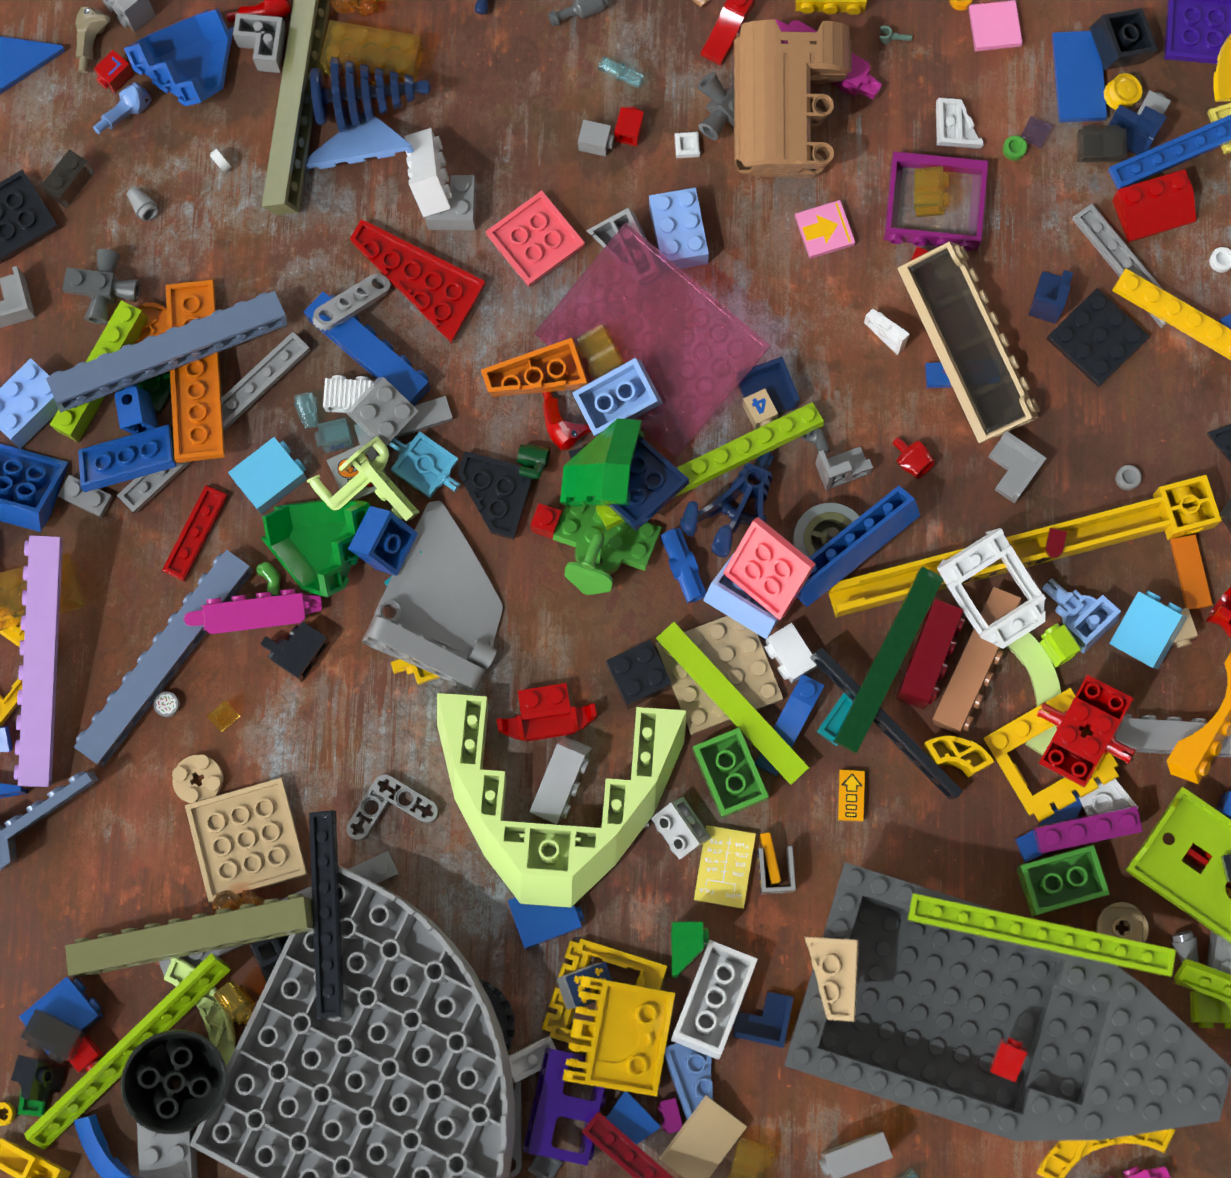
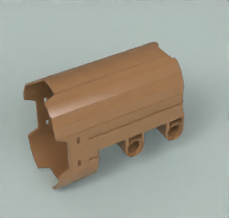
[734,19,852,179]

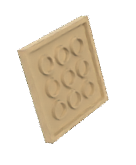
[655,616,783,735]
[185,778,308,903]

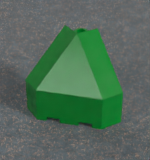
[560,418,644,507]
[260,499,370,597]

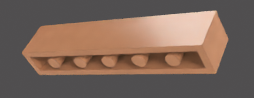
[933,587,1022,736]

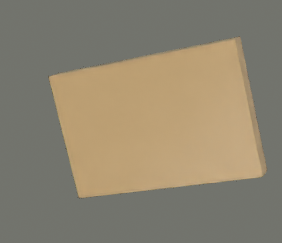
[659,1095,747,1178]

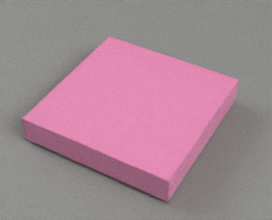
[968,0,1022,51]

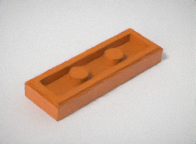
[1170,534,1212,611]

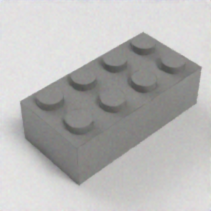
[137,1123,198,1178]

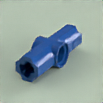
[661,528,706,604]

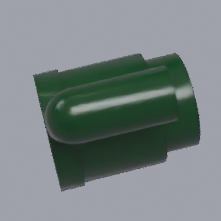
[517,444,550,479]

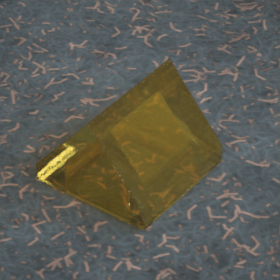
[206,700,240,732]

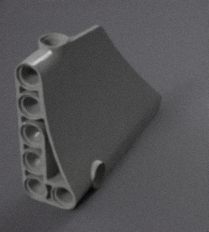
[362,501,503,692]

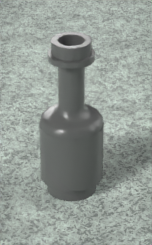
[547,0,609,26]

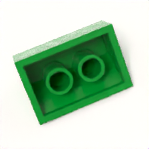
[671,922,708,978]

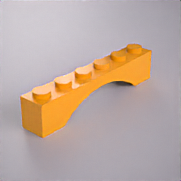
[1167,652,1231,784]

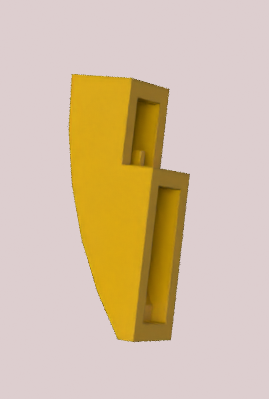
[0,1137,71,1178]

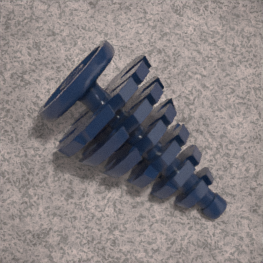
[310,57,431,133]

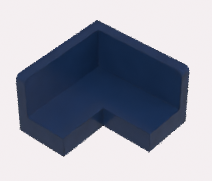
[1102,104,1167,155]
[1028,270,1073,324]
[736,356,800,415]
[732,992,794,1048]

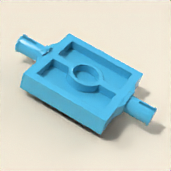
[389,431,461,499]

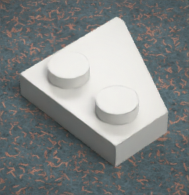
[936,98,983,149]
[864,309,909,355]

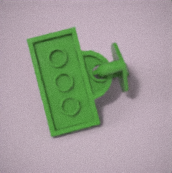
[553,505,661,595]

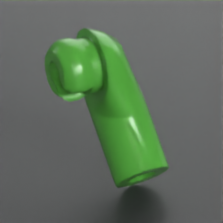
[256,562,281,596]

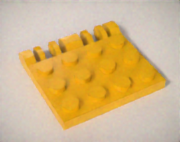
[562,976,675,1096]

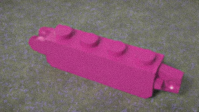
[775,19,882,99]
[183,589,322,634]

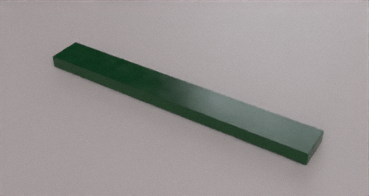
[833,566,943,754]

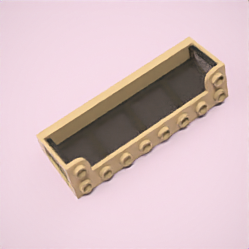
[897,241,1040,443]

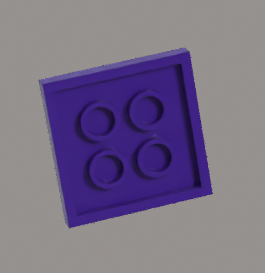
[1164,0,1231,64]

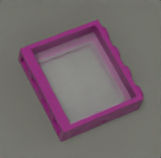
[883,152,988,251]

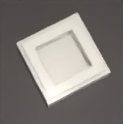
[675,132,700,158]

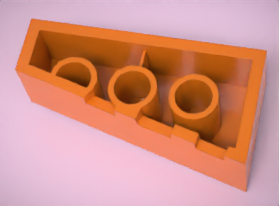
[481,337,589,397]

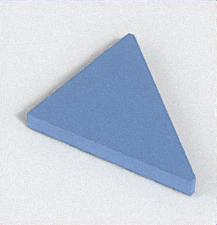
[305,112,414,172]

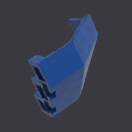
[124,8,234,106]

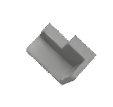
[0,266,36,328]
[988,431,1046,504]
[815,447,873,490]

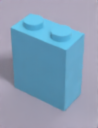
[228,437,307,515]
[1109,590,1187,669]

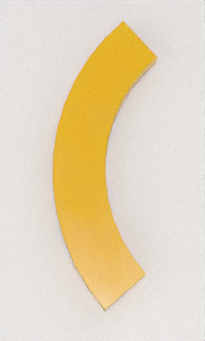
[1214,34,1231,102]
[1035,1129,1175,1178]

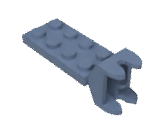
[0,771,99,871]

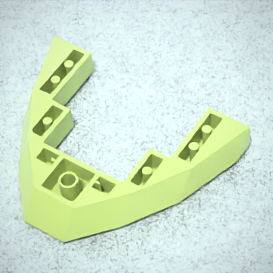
[437,693,686,908]

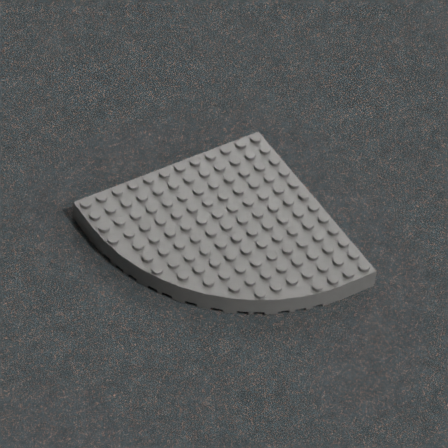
[189,865,515,1178]

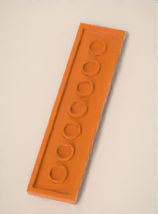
[165,280,225,463]

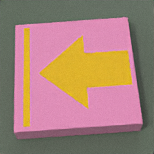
[795,200,855,259]

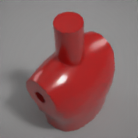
[892,437,935,479]

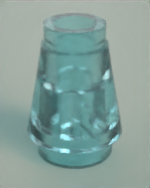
[293,392,319,429]

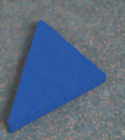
[0,36,65,94]

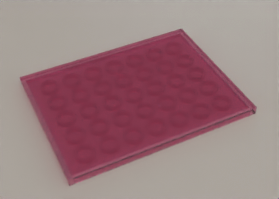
[534,222,771,457]

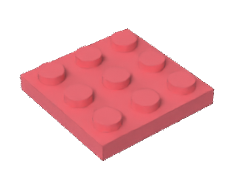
[485,190,585,287]
[723,517,816,620]

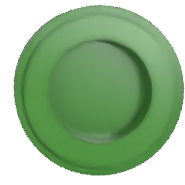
[1003,136,1027,161]

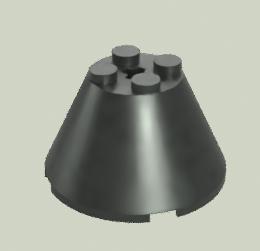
[121,1030,227,1134]

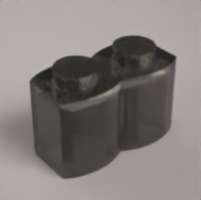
[1076,125,1127,162]

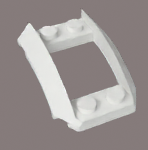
[937,528,1046,649]

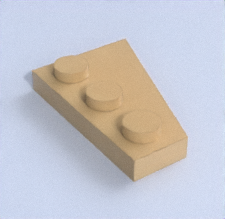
[805,937,859,1021]

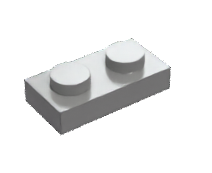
[58,475,113,518]

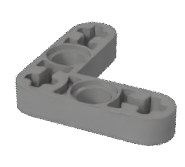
[347,775,439,841]

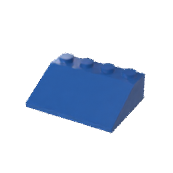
[0,444,68,532]

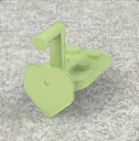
[307,436,420,521]

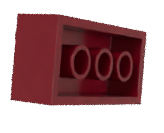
[895,599,965,709]

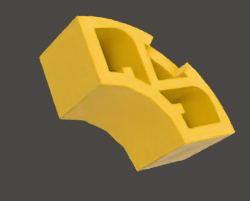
[922,736,994,778]

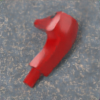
[226,0,292,22]
[542,392,592,451]

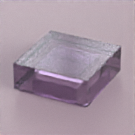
[1021,116,1052,149]

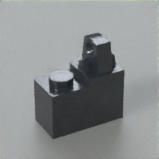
[260,621,330,682]

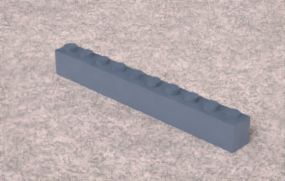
[46,291,287,413]
[74,549,254,767]

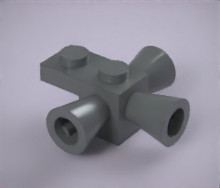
[697,72,734,140]
[62,249,141,325]

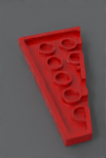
[350,219,486,344]

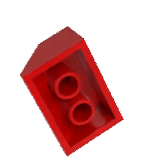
[1112,169,1196,243]

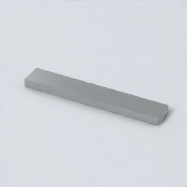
[1072,204,1168,328]

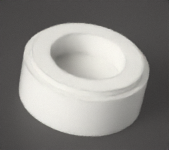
[210,149,231,172]
[1209,247,1231,273]

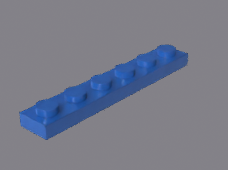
[1108,115,1231,190]

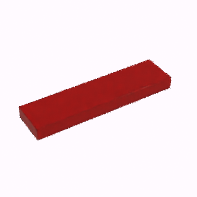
[162,485,229,582]

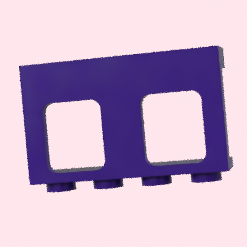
[522,1047,606,1166]

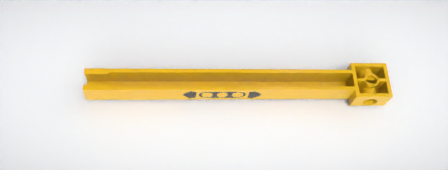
[828,475,1222,618]

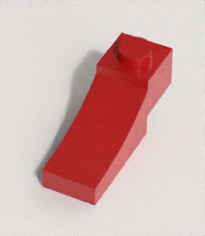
[701,0,755,66]

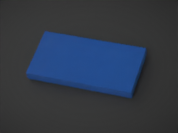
[1052,31,1107,123]
[78,424,177,492]

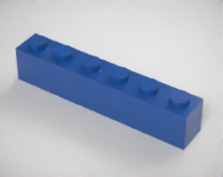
[304,291,431,406]
[796,486,920,607]

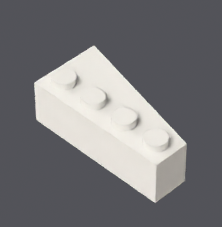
[404,128,452,217]

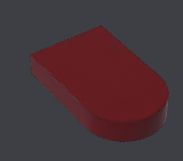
[1045,528,1067,558]

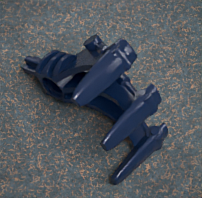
[679,452,774,558]

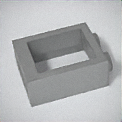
[818,1131,893,1178]

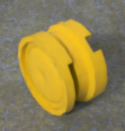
[1104,73,1142,110]

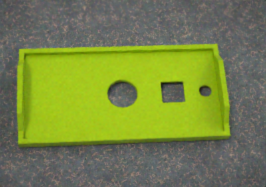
[1125,787,1231,944]

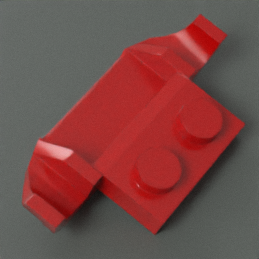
[496,683,597,742]

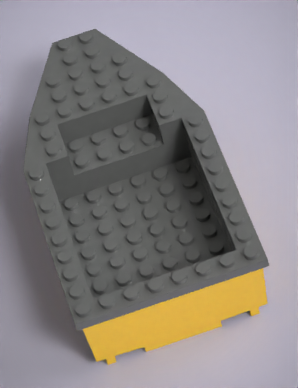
[784,862,1231,1141]

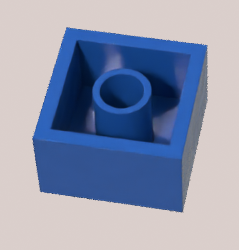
[348,506,418,576]

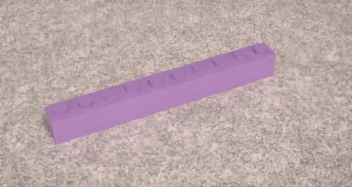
[14,536,63,787]

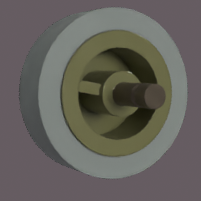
[793,503,860,574]

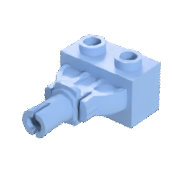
[1042,578,1121,654]

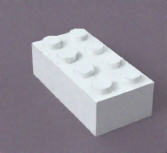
[671,940,758,1060]

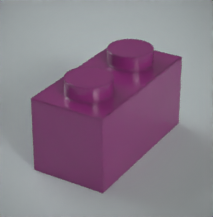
[658,1098,682,1134]

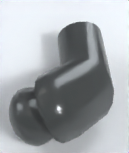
[801,429,830,454]

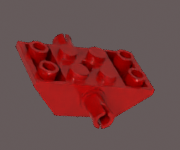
[1037,675,1136,788]

